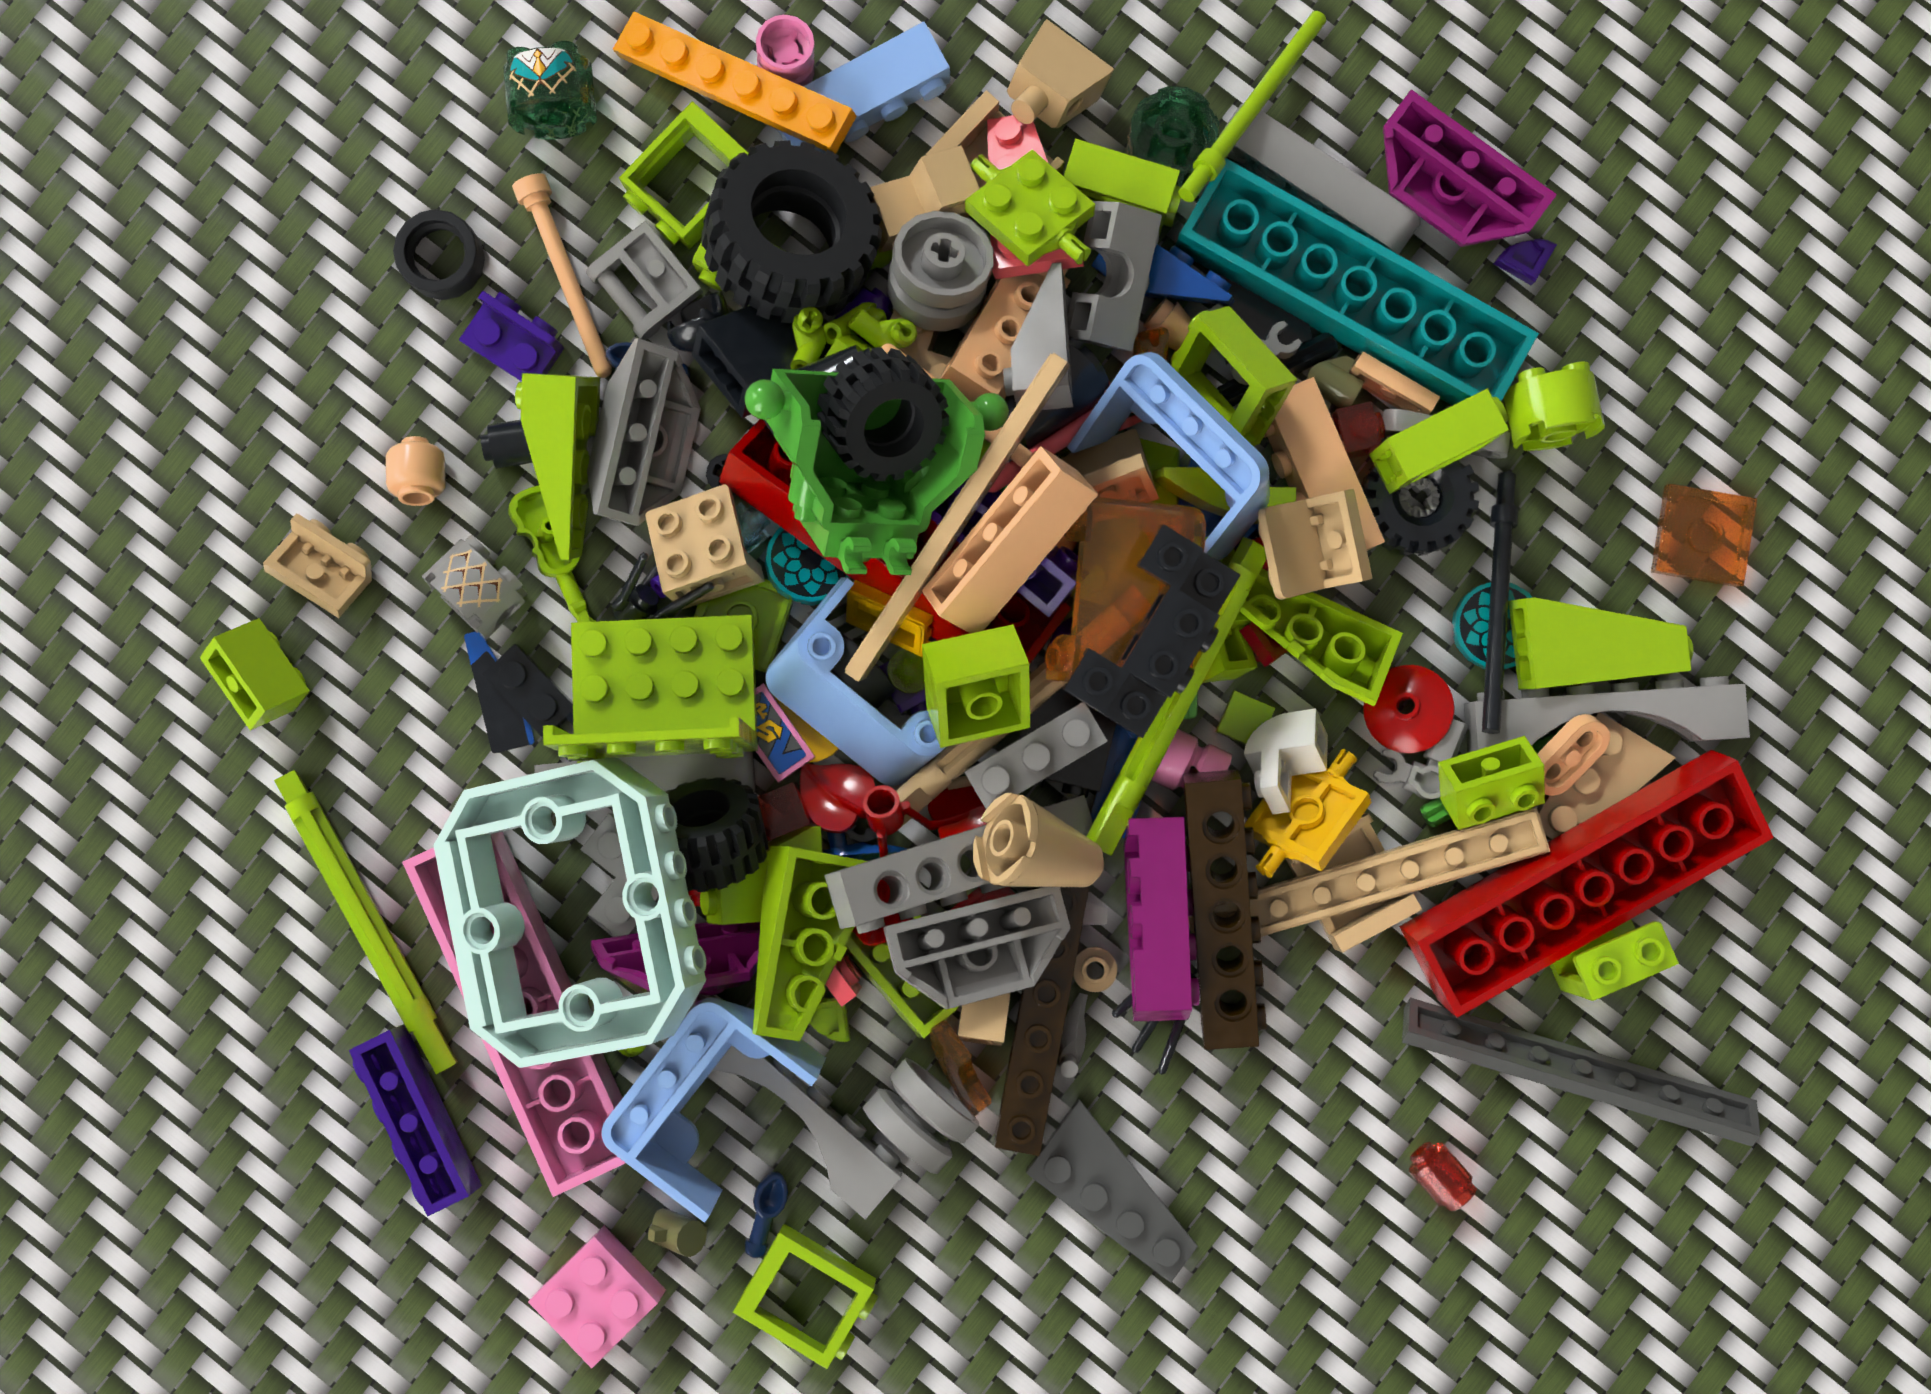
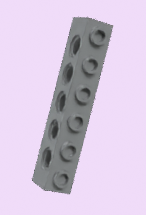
[824,795,1093,934]

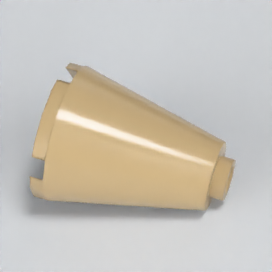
[973,793,1104,887]

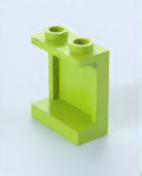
[1550,919,1679,1001]

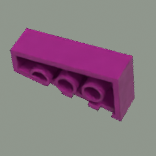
[1123,817,1199,1022]

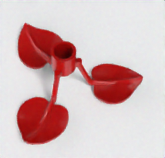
[800,763,987,946]

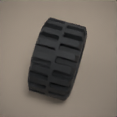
[817,347,949,482]
[666,777,768,892]

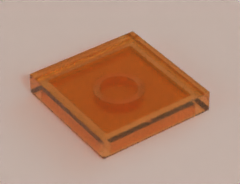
[1651,484,1757,587]

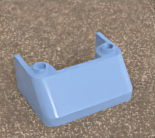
[1067,352,1270,560]
[765,577,945,786]
[602,998,826,1223]

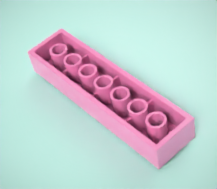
[402,832,625,1197]

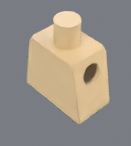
[1007,19,1114,128]
[957,992,1011,1047]

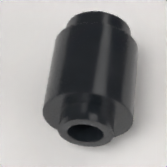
[480,420,533,469]

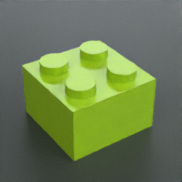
[922,624,1030,748]

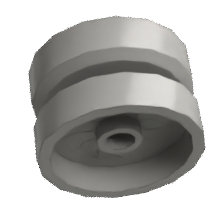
[887,211,993,332]
[863,1057,979,1174]

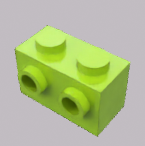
[200,618,310,731]
[1438,736,1545,830]

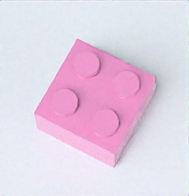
[528,1225,666,1369]

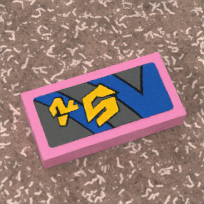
[756,683,816,783]

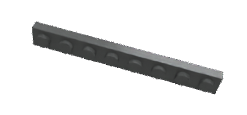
[1402,997,1761,1146]

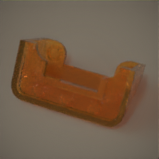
[1045,497,1206,682]

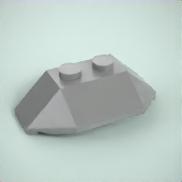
[587,338,701,526]
[883,887,1071,1009]

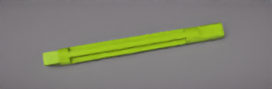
[1086,537,1267,856]
[274,770,458,1075]

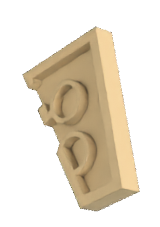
[1537,712,1676,840]

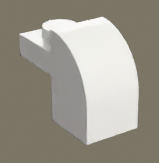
[1244,708,1328,814]

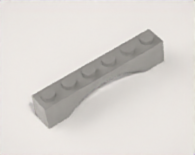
[1464,676,1750,753]
[661,994,903,1219]

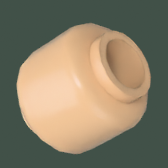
[386,436,446,506]

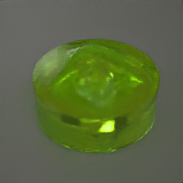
[887,649,925,694]

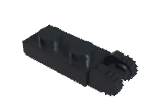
[482,644,573,762]

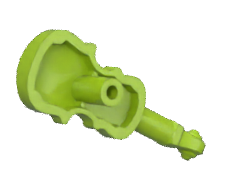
[508,486,596,622]

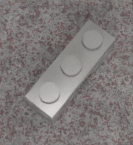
[1068,201,1162,351]
[964,702,1108,809]

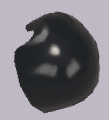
[667,291,731,353]

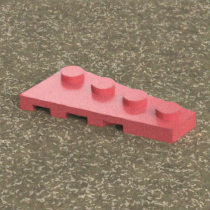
[987,115,1084,280]

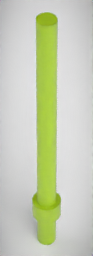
[1178,11,1326,202]

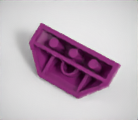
[1383,89,1557,247]
[591,922,761,995]

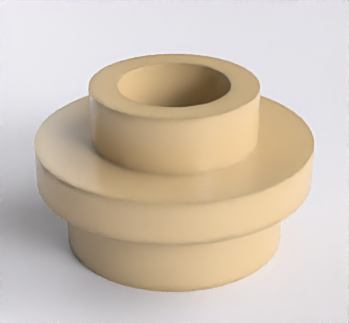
[1073,947,1117,992]

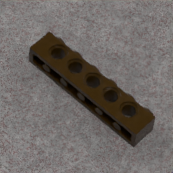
[1183,770,1267,1050]
[994,886,1090,1156]

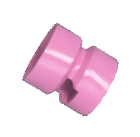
[756,15,814,86]
[1151,729,1232,794]

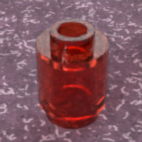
[1409,1142,1477,1212]

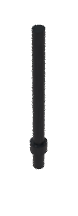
[1482,472,1519,734]

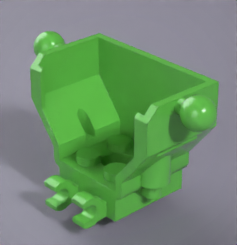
[745,369,1009,575]

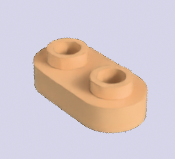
[1537,714,1610,796]

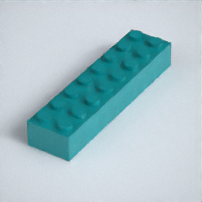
[1175,158,1539,406]

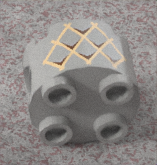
[422,535,528,640]

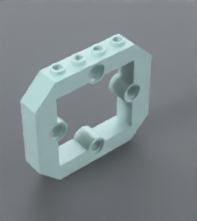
[434,757,706,1068]

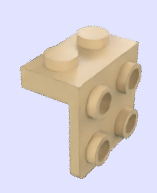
[1258,489,1373,600]

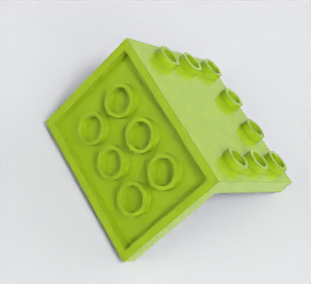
[543,615,758,763]

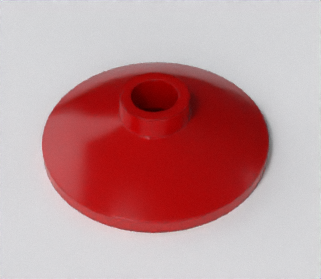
[1363,665,1455,754]

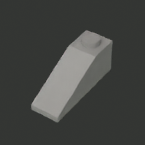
[1003,262,1073,410]

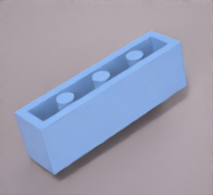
[778,22,950,153]

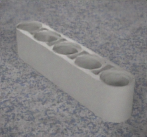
[1218,103,1420,255]
[534,751,756,792]

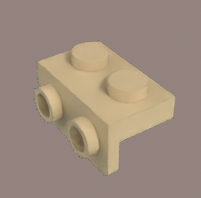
[263,513,372,618]

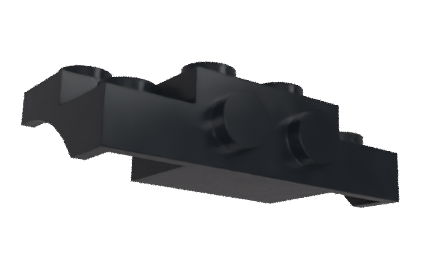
[1062,524,1240,738]

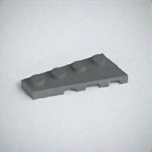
[1026,1098,1198,1283]

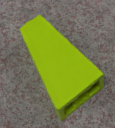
[1508,597,1694,690]

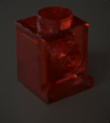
[1331,401,1385,459]

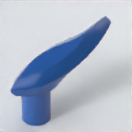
[823,831,907,861]

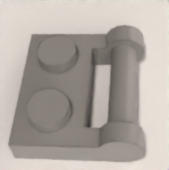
[586,220,703,340]

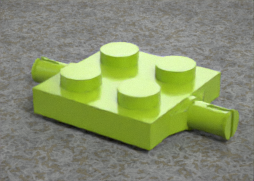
[965,149,1095,267]

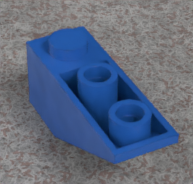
[1091,244,1235,306]

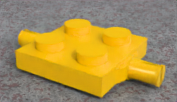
[1244,749,1372,878]

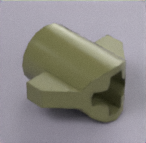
[1307,355,1365,412]
[648,1208,707,1257]

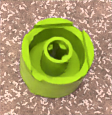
[1503,361,1605,451]

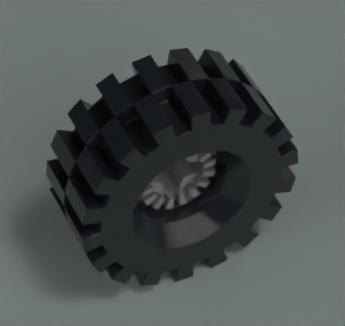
[1361,459,1479,556]

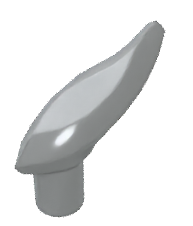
[1058,993,1088,1079]

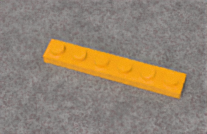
[613,12,857,154]

